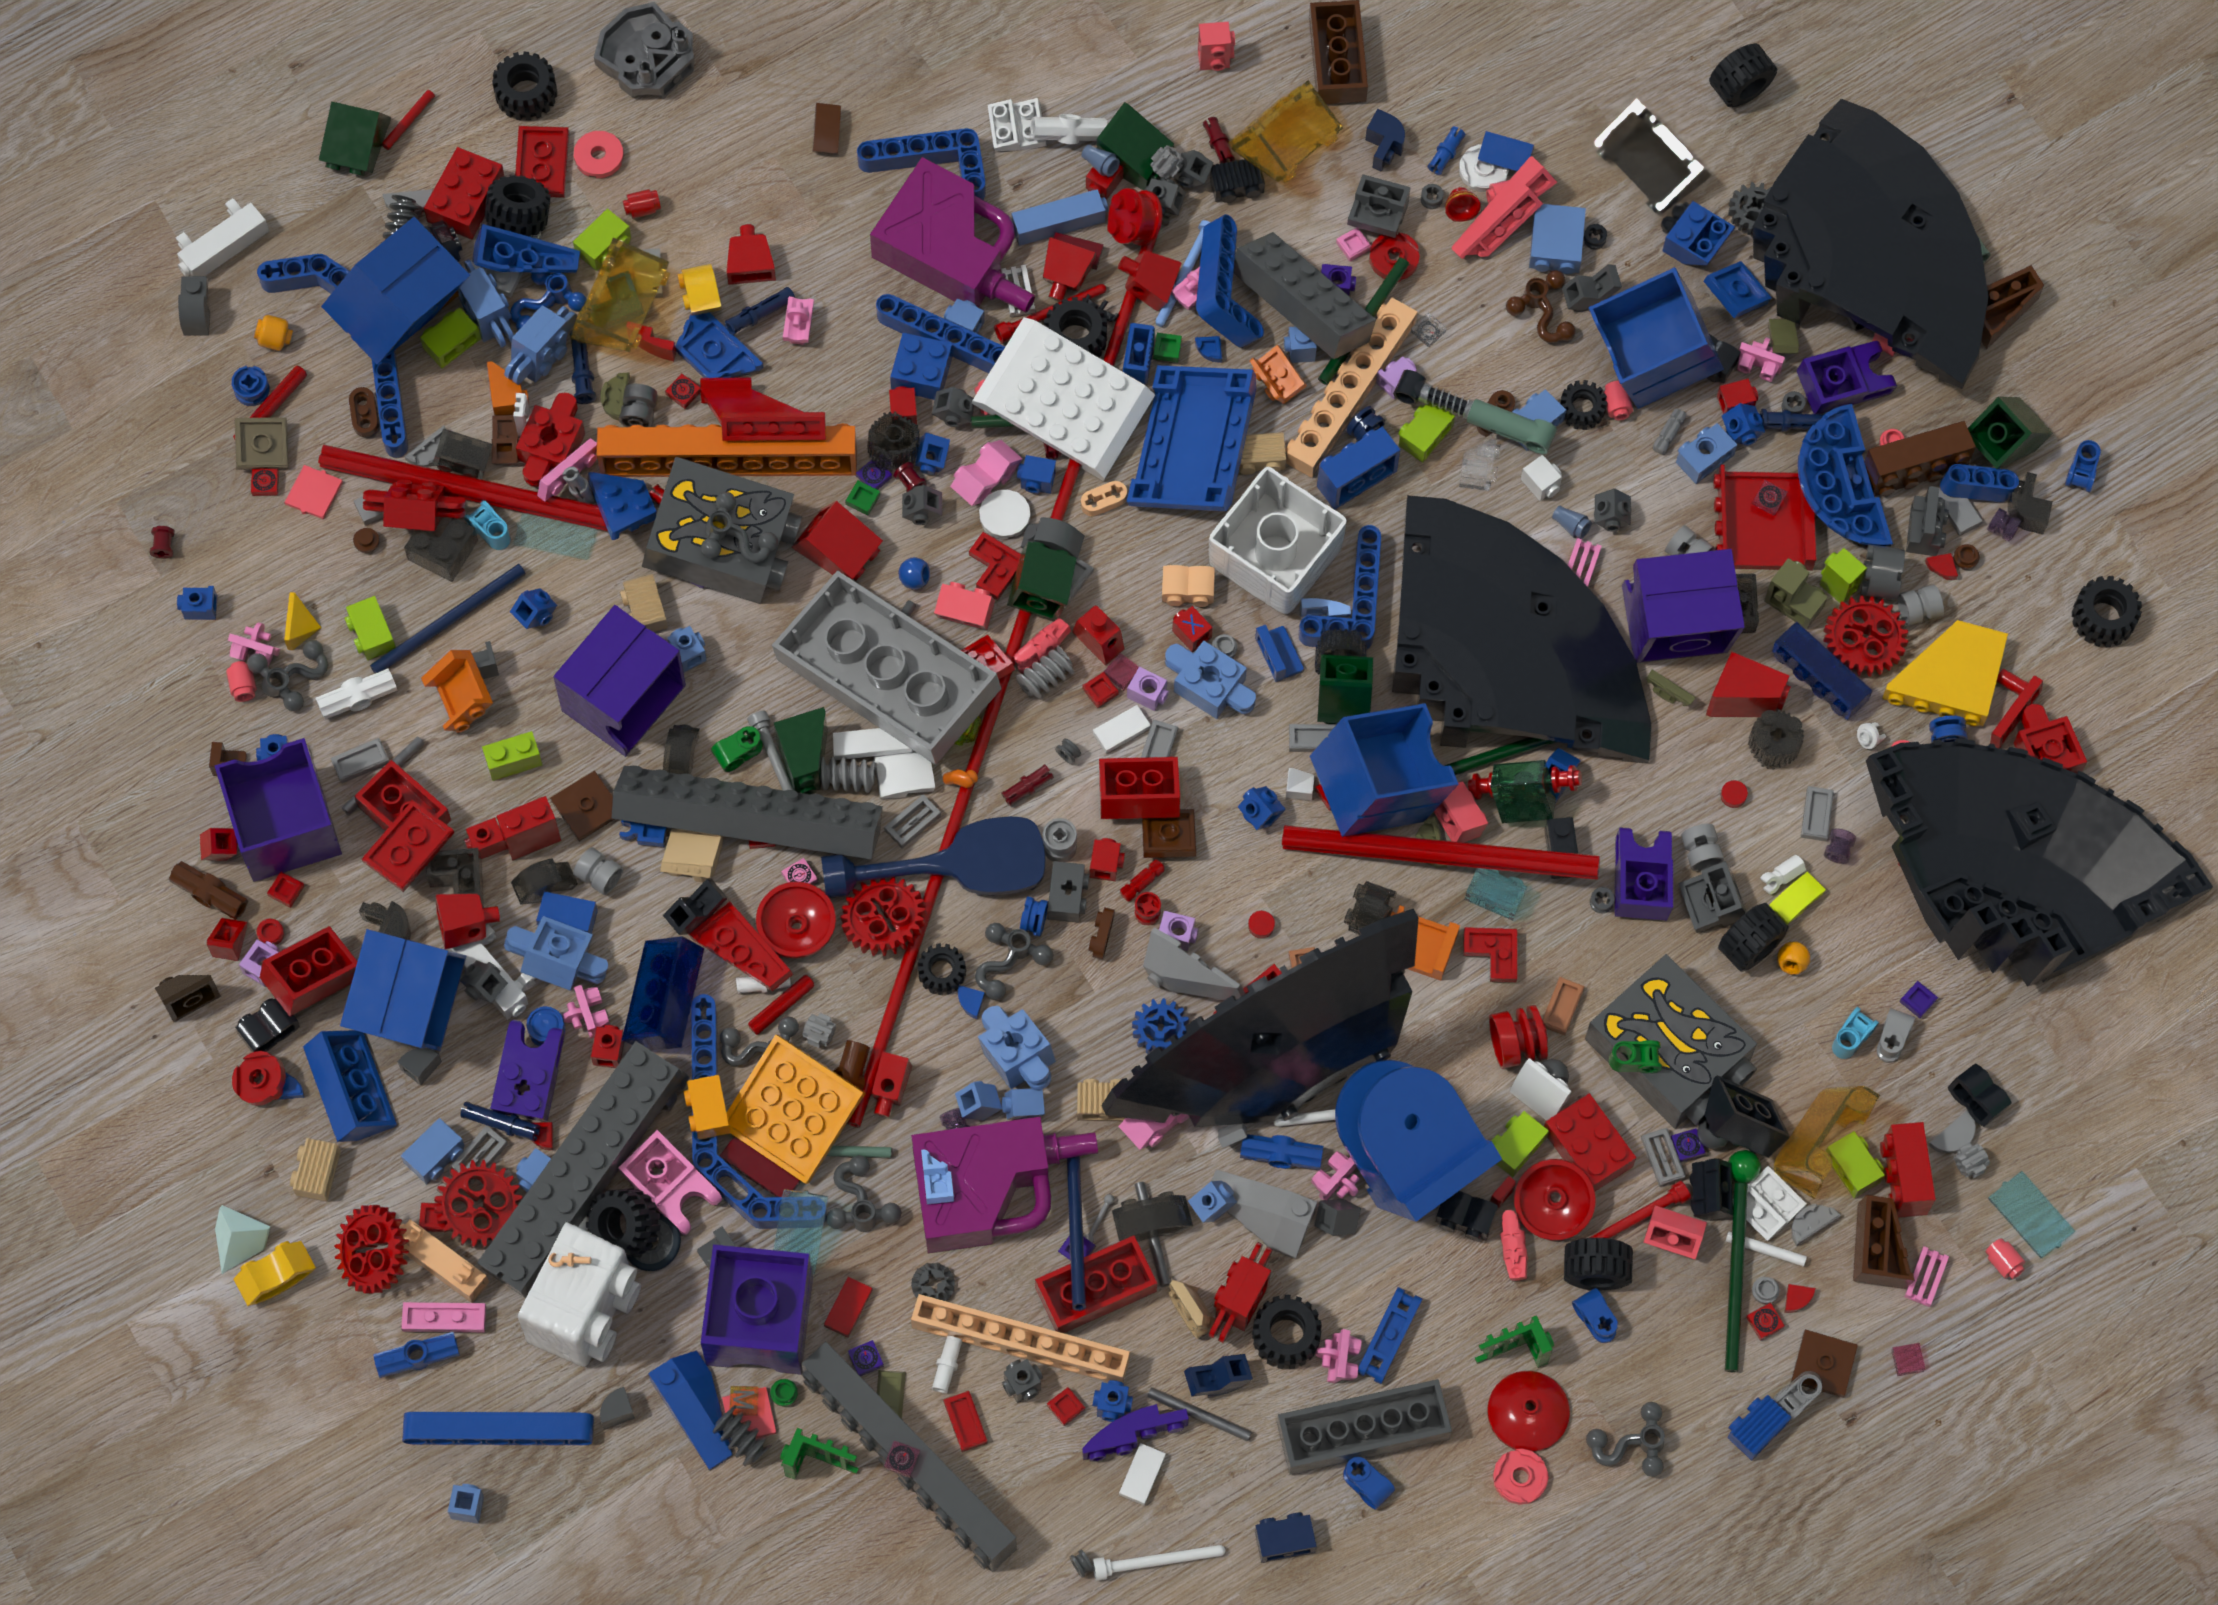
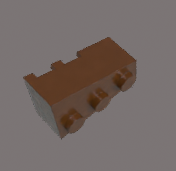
[1981,265,2044,350]
[1853,1195,1915,1289]

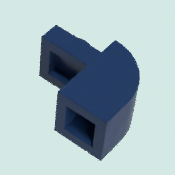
[1365,109,1405,171]
[1184,1354,1253,1398]

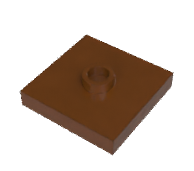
[550,770,615,842]
[1142,809,1196,858]
[1791,1329,1858,1398]

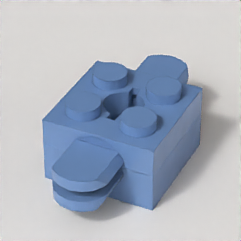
[457,259,514,348]
[504,305,578,385]
[1165,641,1256,719]
[504,916,608,990]
[978,1006,1056,1090]

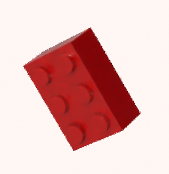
[424,147,505,240]
[1099,757,1180,819]
[354,760,451,831]
[259,926,358,1016]
[1544,1093,1637,1192]
[1880,1122,1936,1218]

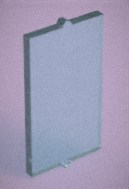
[513,512,596,560]
[1988,1171,2075,1259]
[773,1189,828,1275]

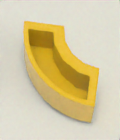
[677,264,721,316]
[233,1241,316,1306]

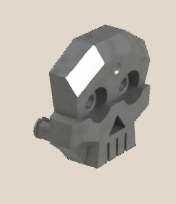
[594,2,694,99]

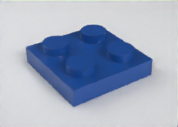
[1703,261,1772,319]

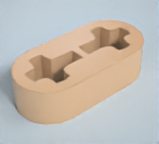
[1081,481,1127,516]

